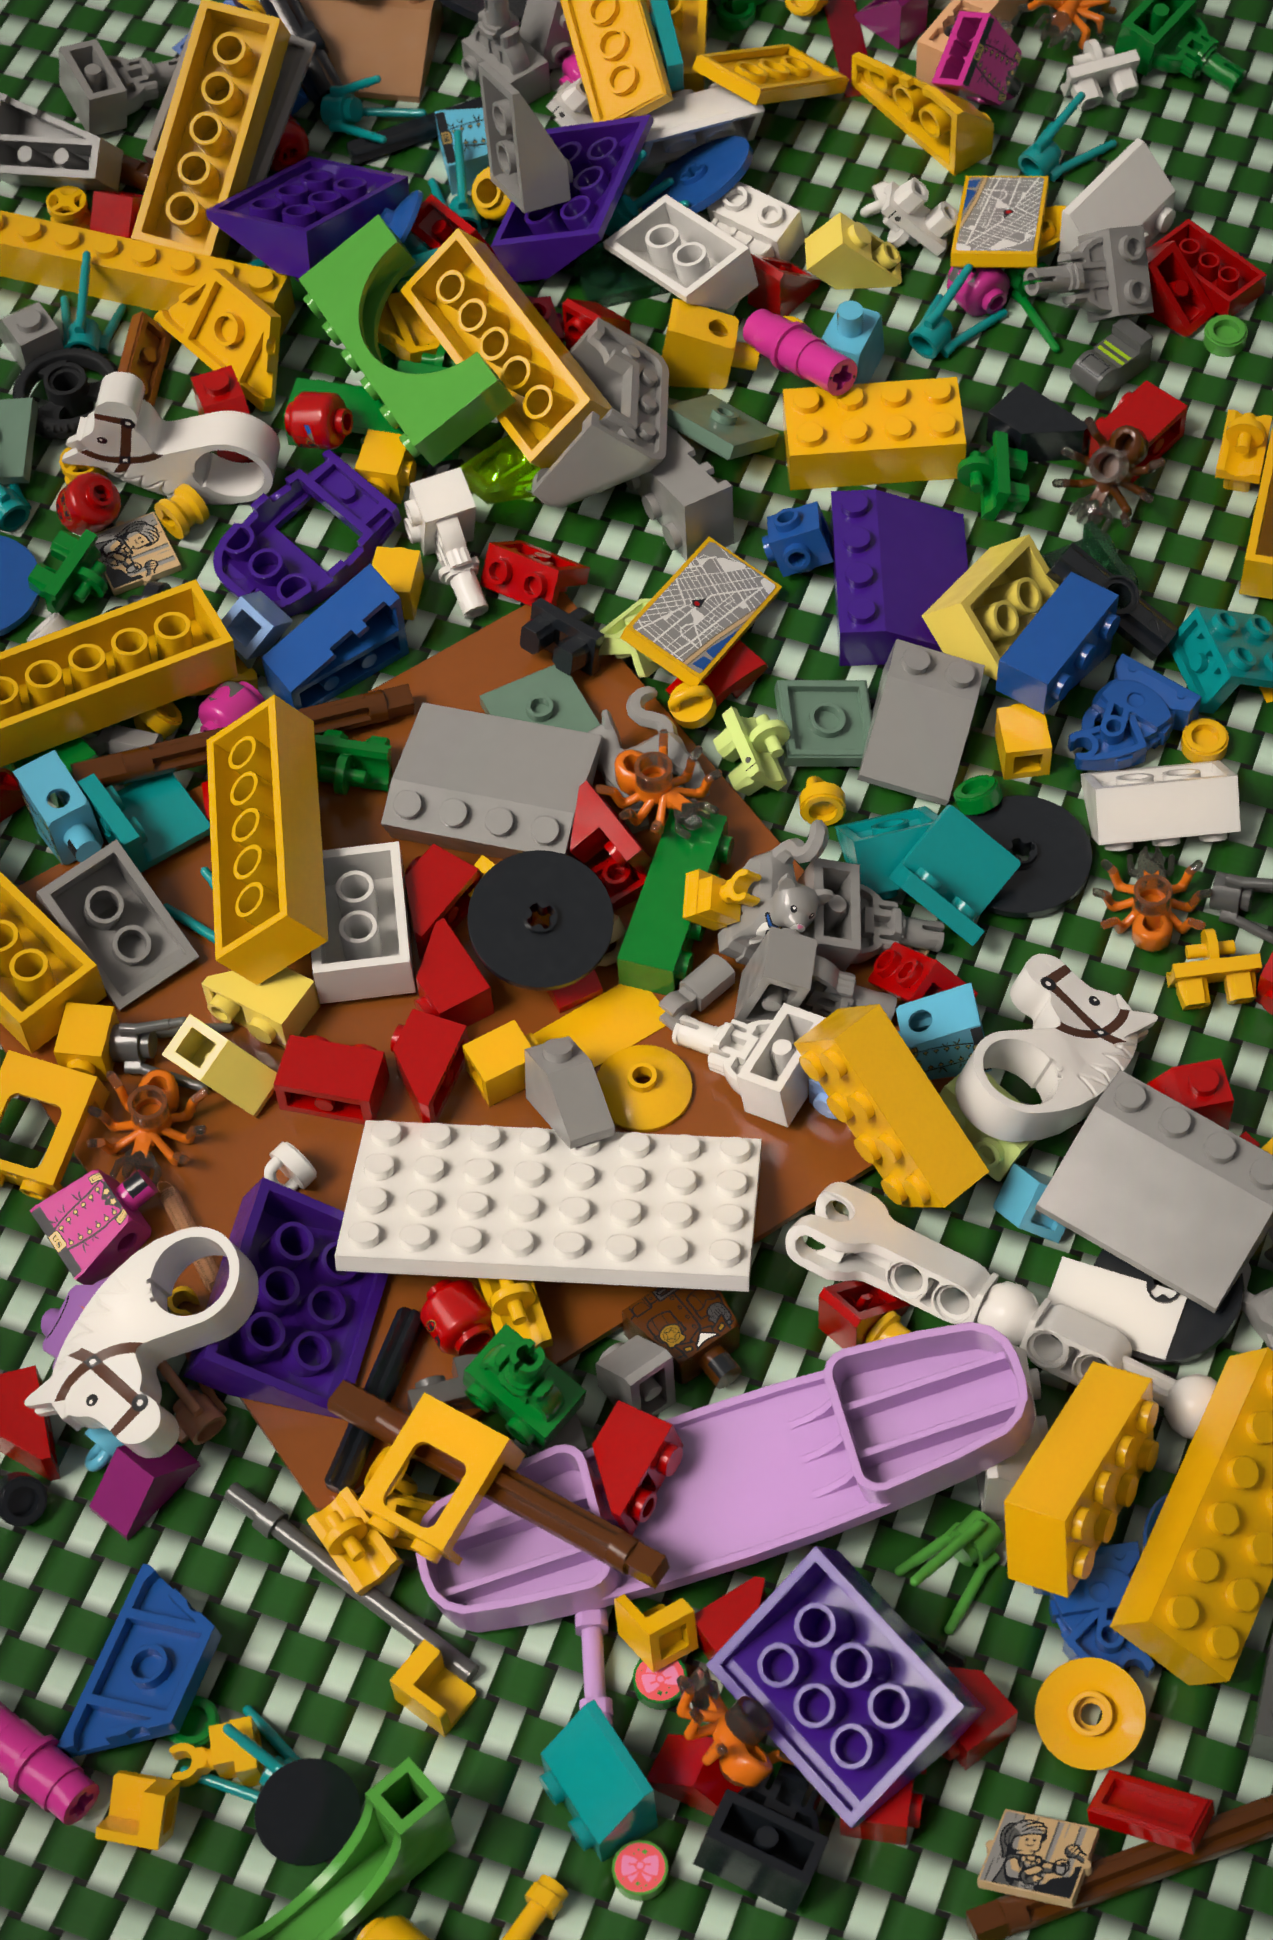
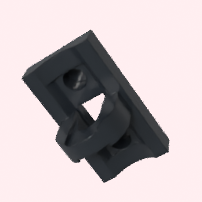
[520,598,605,676]

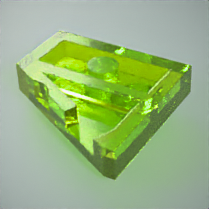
[459,434,541,504]

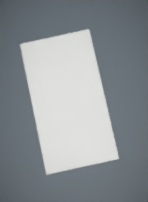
[1047,1257,1187,1360]

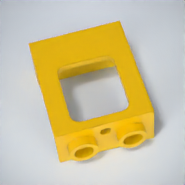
[0,1050,110,1201]
[357,1392,525,1566]

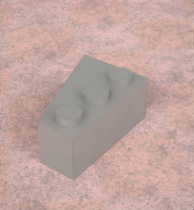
[0,92,123,192]
[625,427,734,561]

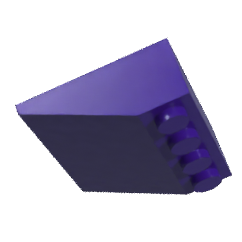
[491,114,654,282]
[206,156,409,282]
[831,489,968,666]
[184,1177,388,1419]
[706,1546,986,1828]

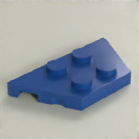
[57,1563,222,1758]

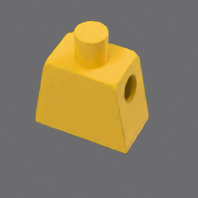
[662,298,759,390]

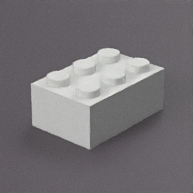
[311,841,416,1004]

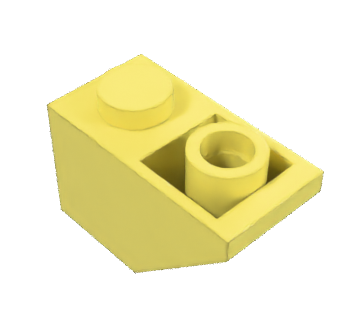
[805,212,902,290]
[201,967,320,1048]
[162,1014,277,1118]

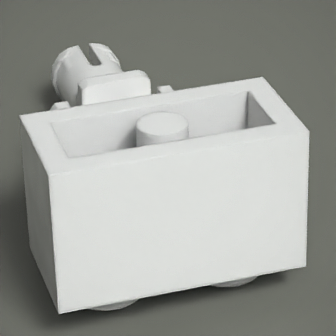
[703,182,805,308]
[404,467,488,619]
[672,1003,826,1127]

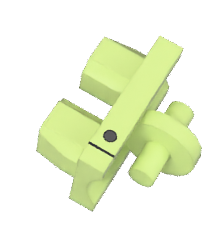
[713,706,790,796]

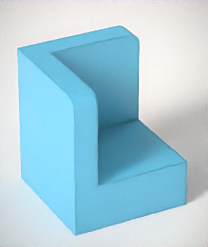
[993,1163,1066,1243]

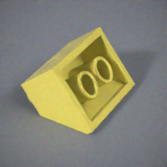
[922,534,1059,681]

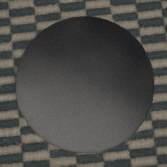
[255,1758,360,1866]

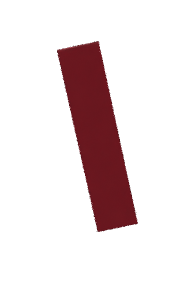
[824,0,868,98]

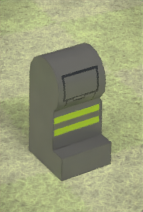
[1069,316,1153,400]

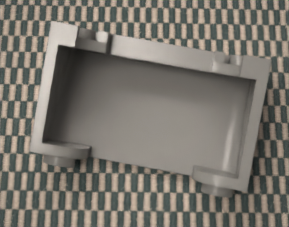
[532,317,669,508]

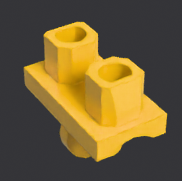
[1215,409,1272,492]
[1166,928,1262,1011]
[477,1278,553,1349]
[306,1486,403,1596]

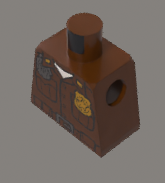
[622,1287,742,1389]

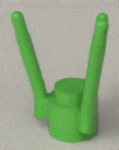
[895,1510,1004,1635]

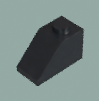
[986,382,1089,462]

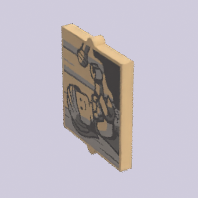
[95,511,182,596]
[977,1809,1100,1908]

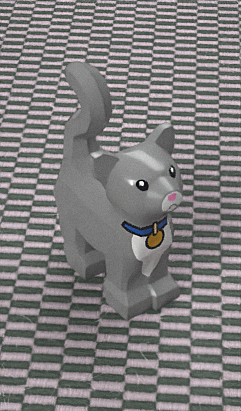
[718,819,833,965]

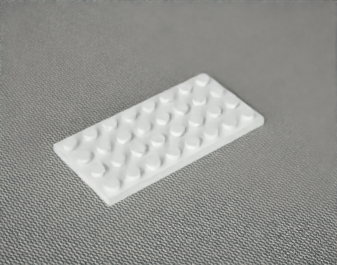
[335,1120,761,1292]

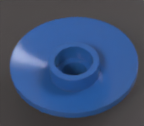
[381,190,423,244]

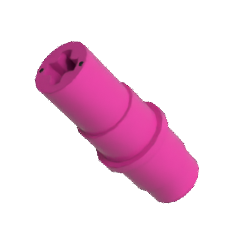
[743,309,858,396]
[0,1702,100,1825]

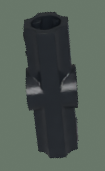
[260,0,344,107]
[1046,542,1179,661]

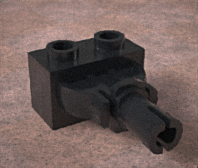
[693,1763,829,1914]

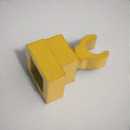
[682,869,762,931]
[169,1716,265,1787]

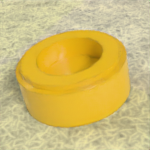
[1181,718,1229,763]

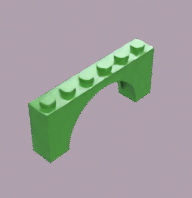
[299,214,516,467]
[236,1757,457,1940]

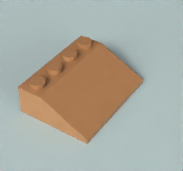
[300,0,444,103]

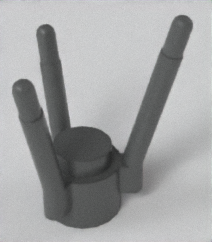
[1209,871,1273,945]
[109,1017,234,1091]

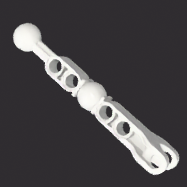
[785,1182,1217,1439]

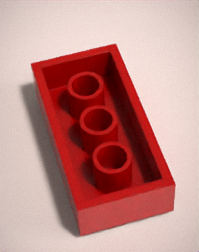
[1152,219,1267,316]

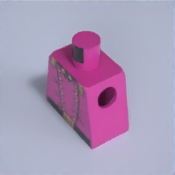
[931,11,1022,106]
[29,1169,158,1285]

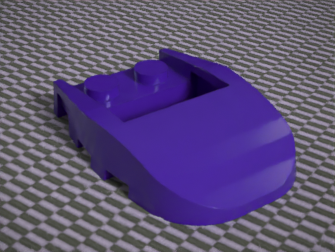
[213,449,402,616]

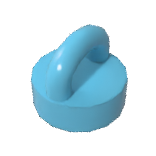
[85,1428,124,1472]

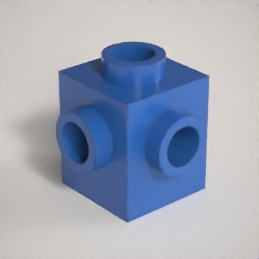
[762,501,834,577]

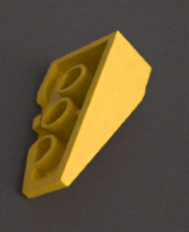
[851,52,994,176]

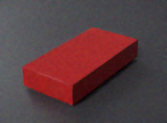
[1087,1769,1215,1855]

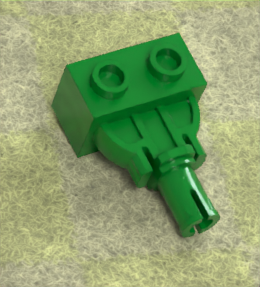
[1114,0,1247,93]
[463,1324,587,1451]

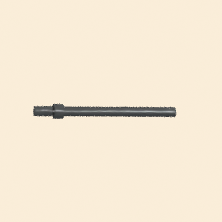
[224,1482,479,1684]

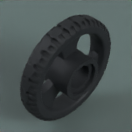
[12,347,118,440]

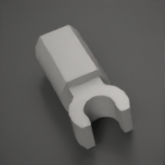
[81,725,164,755]
[659,954,735,1031]

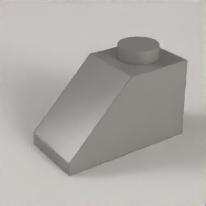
[0,302,64,370]
[524,1036,615,1149]
[595,1335,676,1416]

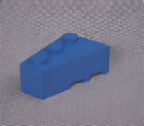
[261,564,409,709]
[996,572,1120,714]

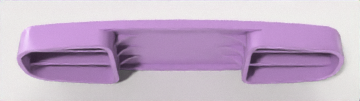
[416,1322,1035,1633]

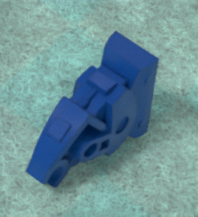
[1068,653,1201,771]
[1032,1541,1155,1685]

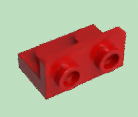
[480,540,590,607]
[868,942,978,1002]

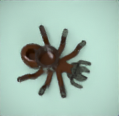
[1052,416,1166,534]

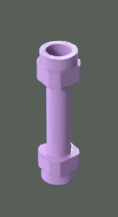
[575,1607,613,1727]

